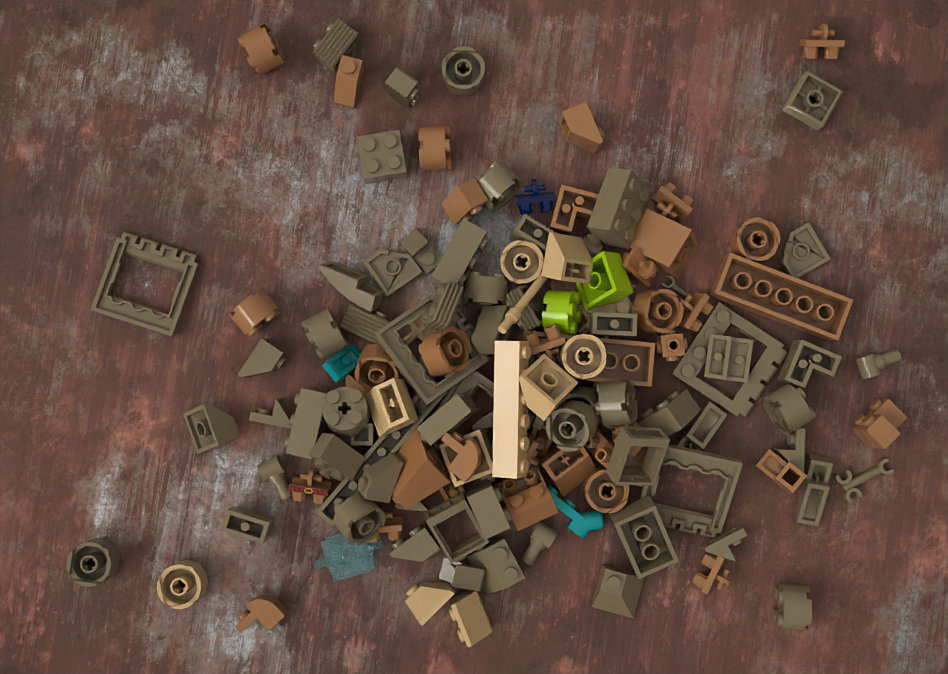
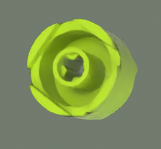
[542,290,583,335]

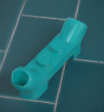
[529,464,604,539]

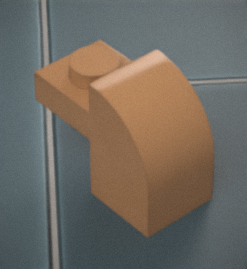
[441,431,482,482]
[755,449,807,494]
[235,595,289,633]

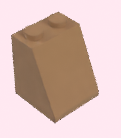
[627,209,699,280]
[391,429,450,509]

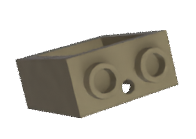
[417,392,480,446]
[606,426,670,486]
[424,492,490,563]

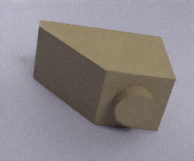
[238,338,287,377]
[358,453,403,503]

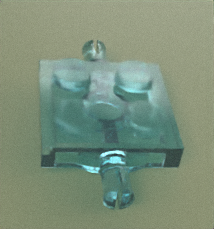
[312,533,385,583]

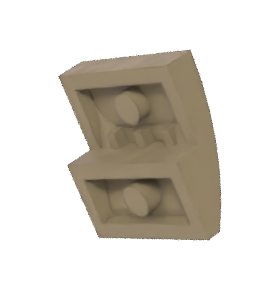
[704,334,754,383]

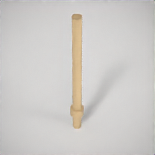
[498,272,548,334]

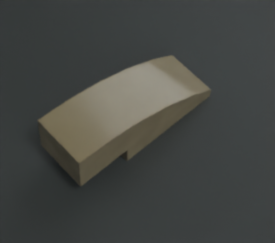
[319,261,385,312]
[674,402,727,451]
[796,453,833,526]

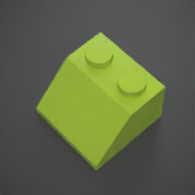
[576,251,633,310]

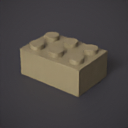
[587,168,649,248]
[431,219,488,287]
[284,388,328,459]
[467,480,513,539]
[609,495,679,579]

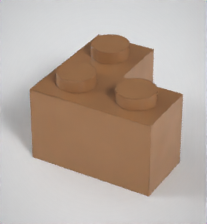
[549,185,599,235]
[850,398,907,449]

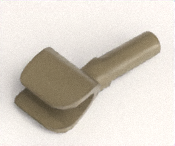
[661,275,689,298]

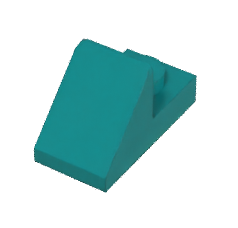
[322,344,361,382]

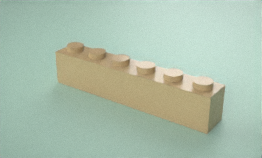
[492,341,531,479]

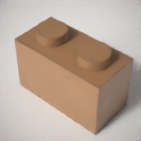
[441,178,488,225]

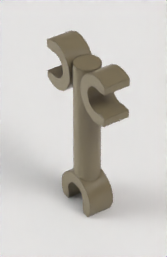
[833,458,894,503]

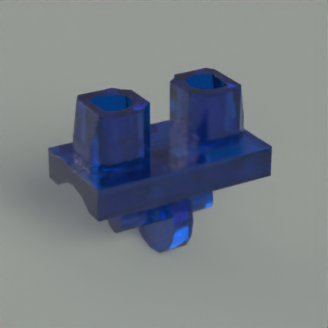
[515,179,556,215]

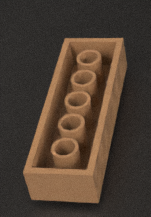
[709,252,853,342]
[522,330,655,387]

